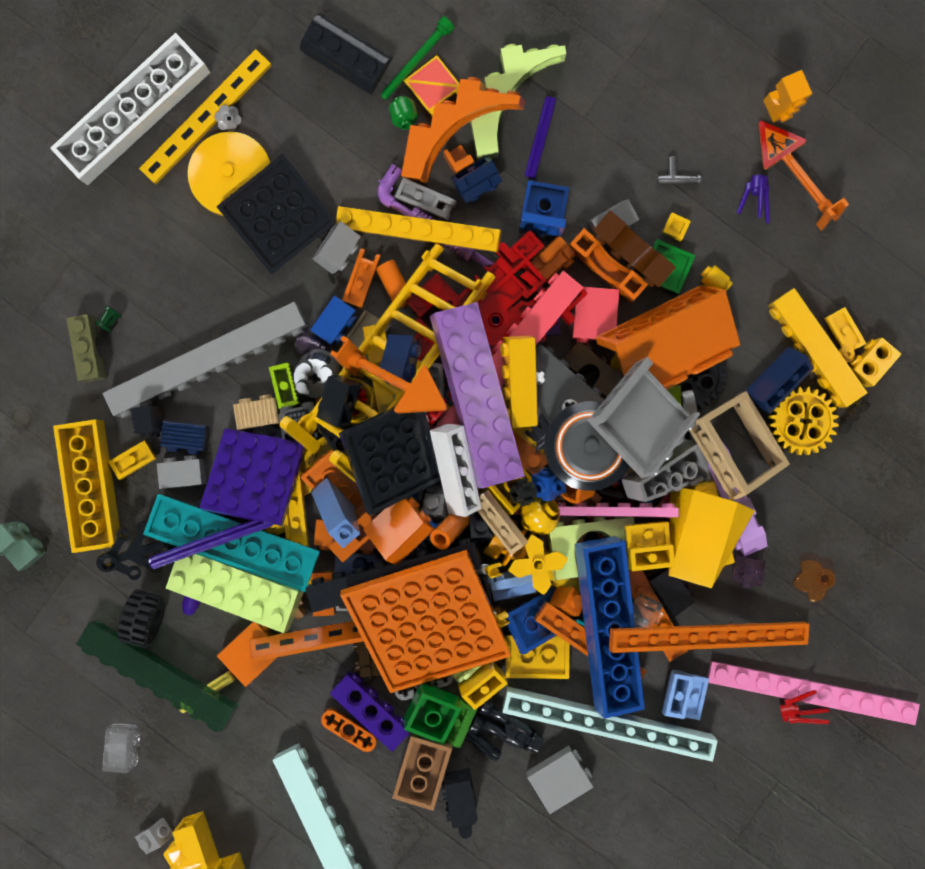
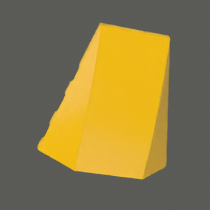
[668,488,755,588]

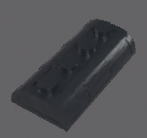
[300,13,393,95]

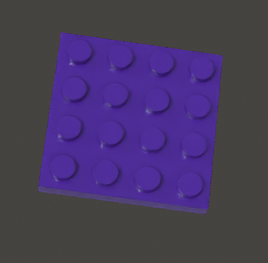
[200,428,305,526]

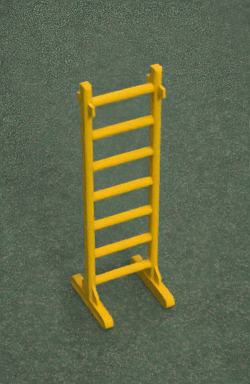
[280,243,495,483]

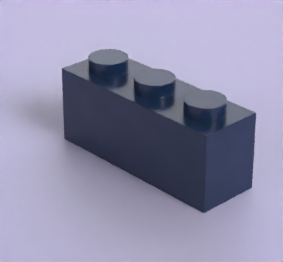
[746,347,814,414]

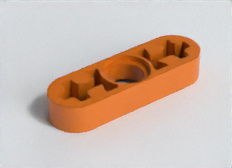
[321,708,377,752]

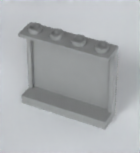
[587,357,700,478]

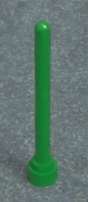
[381,16,455,99]

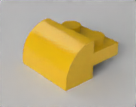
[624,521,675,571]

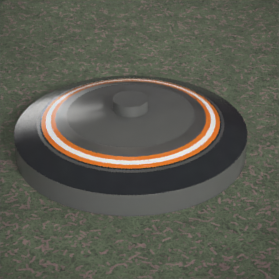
[544,401,630,491]

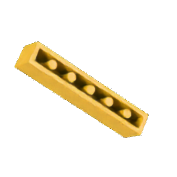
[768,288,868,408]

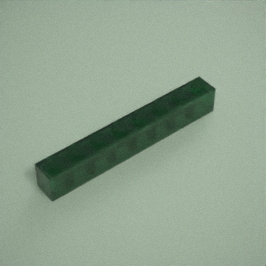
[76,620,240,732]

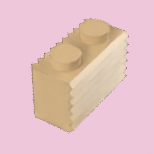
[233,395,280,430]

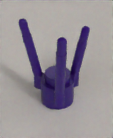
[737,175,770,224]

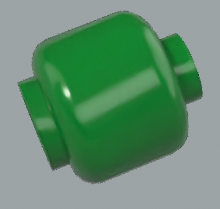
[389,96,418,130]

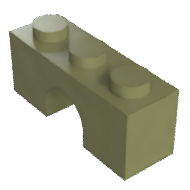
[66,314,107,383]

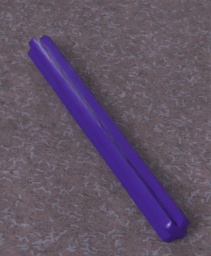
[148,520,273,569]

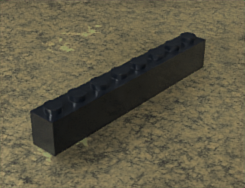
[305,538,483,613]

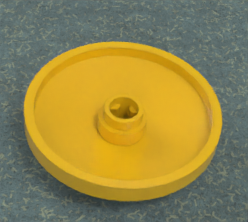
[188,132,271,216]

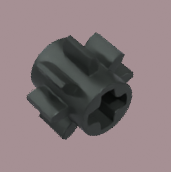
[510,478,537,507]

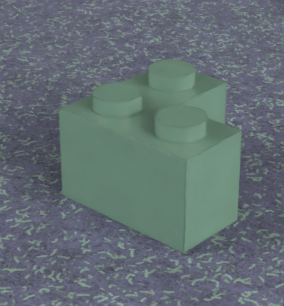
[0,521,46,571]

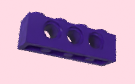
[330,671,410,752]

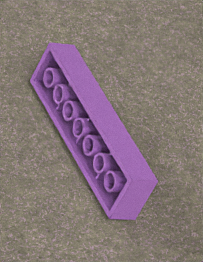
[430,302,525,489]

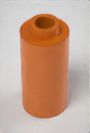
[376,260,412,309]
[430,514,470,549]

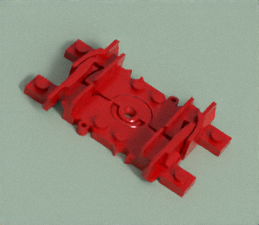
[414,230,588,399]

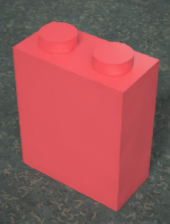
[571,287,619,345]

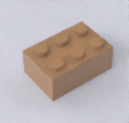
[392,733,452,811]

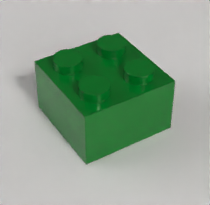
[403,683,462,745]

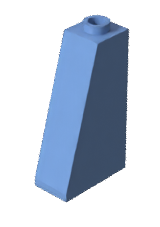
[311,477,360,548]

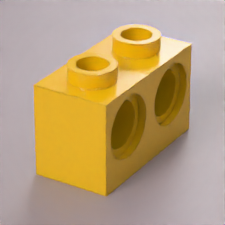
[850,338,901,387]

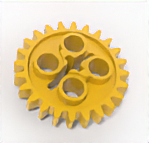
[768,387,839,455]

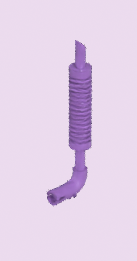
[378,164,493,267]

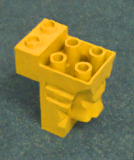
[163,811,245,869]

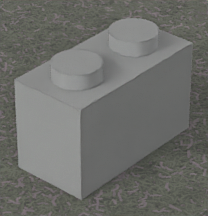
[312,221,361,274]
[157,455,207,489]

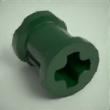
[94,305,122,333]

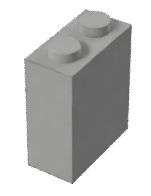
[526,745,594,814]

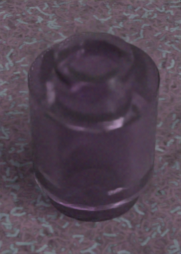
[294,333,327,355]

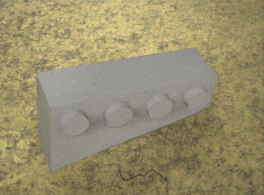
[622,439,712,502]

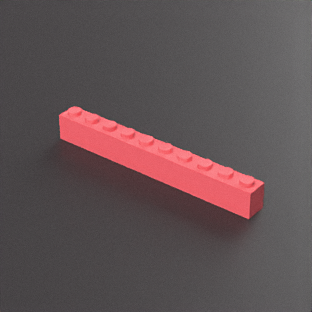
[429,271,583,430]

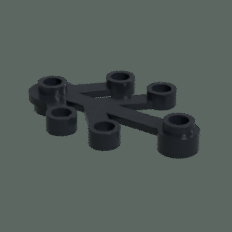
[96,521,177,580]

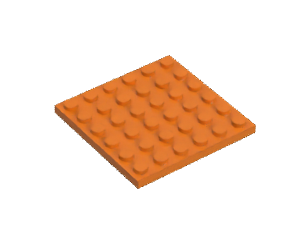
[340,550,511,693]

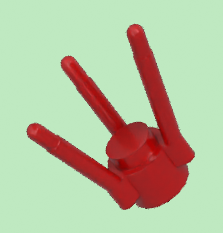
[780,690,830,724]

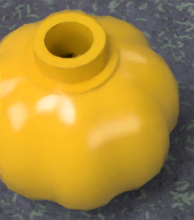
[520,497,560,535]

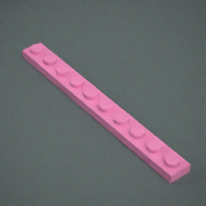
[707,660,920,725]

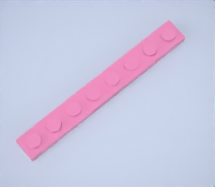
[512,502,680,518]

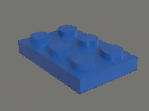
[506,587,571,655]

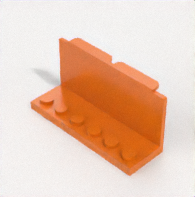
[596,284,741,390]

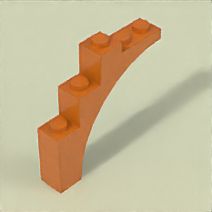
[401,77,525,183]

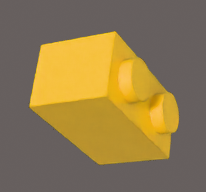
[458,662,508,710]

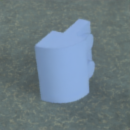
[489,571,536,602]
[662,670,709,720]

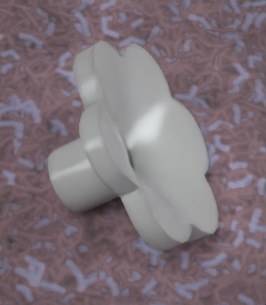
[214,105,241,132]

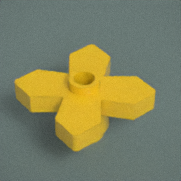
[508,535,568,595]

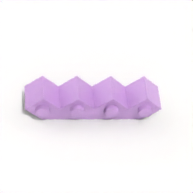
[706,440,768,557]

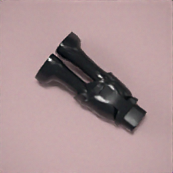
[468,698,544,753]

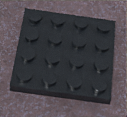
[216,154,337,274]
[339,406,441,516]

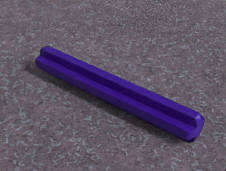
[525,96,556,179]

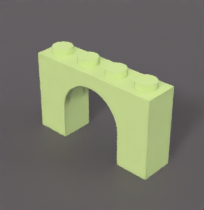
[547,516,635,580]

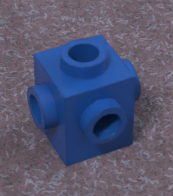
[531,468,566,501]

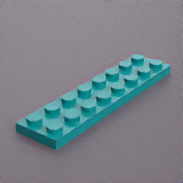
[143,494,320,592]

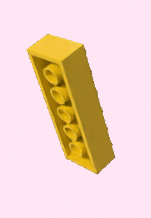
[53,419,121,553]

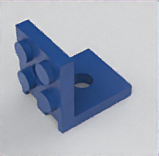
[519,180,569,237]

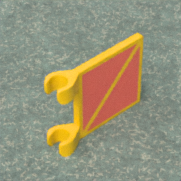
[404,55,459,117]

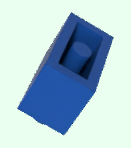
[310,296,357,347]

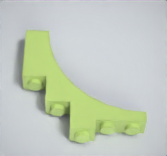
[470,44,566,161]

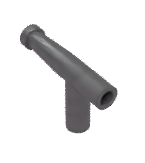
[657,156,701,184]

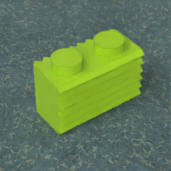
[269,363,302,409]

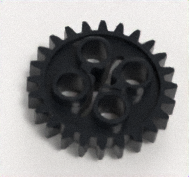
[677,363,728,409]

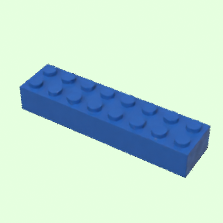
[574,536,645,719]

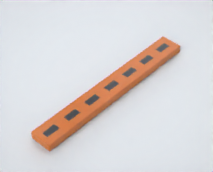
[250,621,363,662]

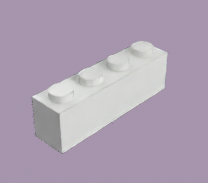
[430,424,482,517]

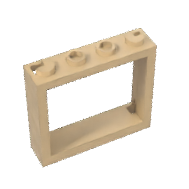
[690,391,790,501]

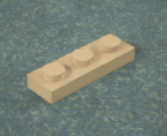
[477,490,528,554]

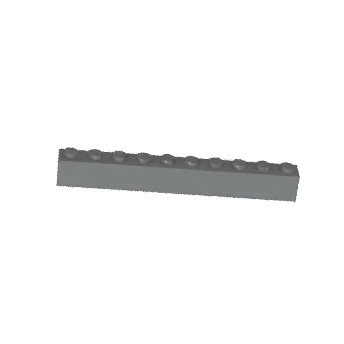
[102,302,308,418]

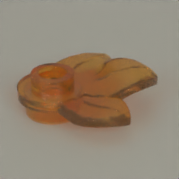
[793,560,836,602]

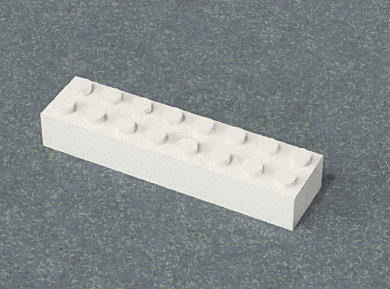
[50,33,210,185]

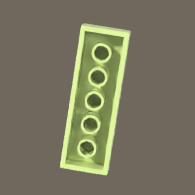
[166,554,304,633]

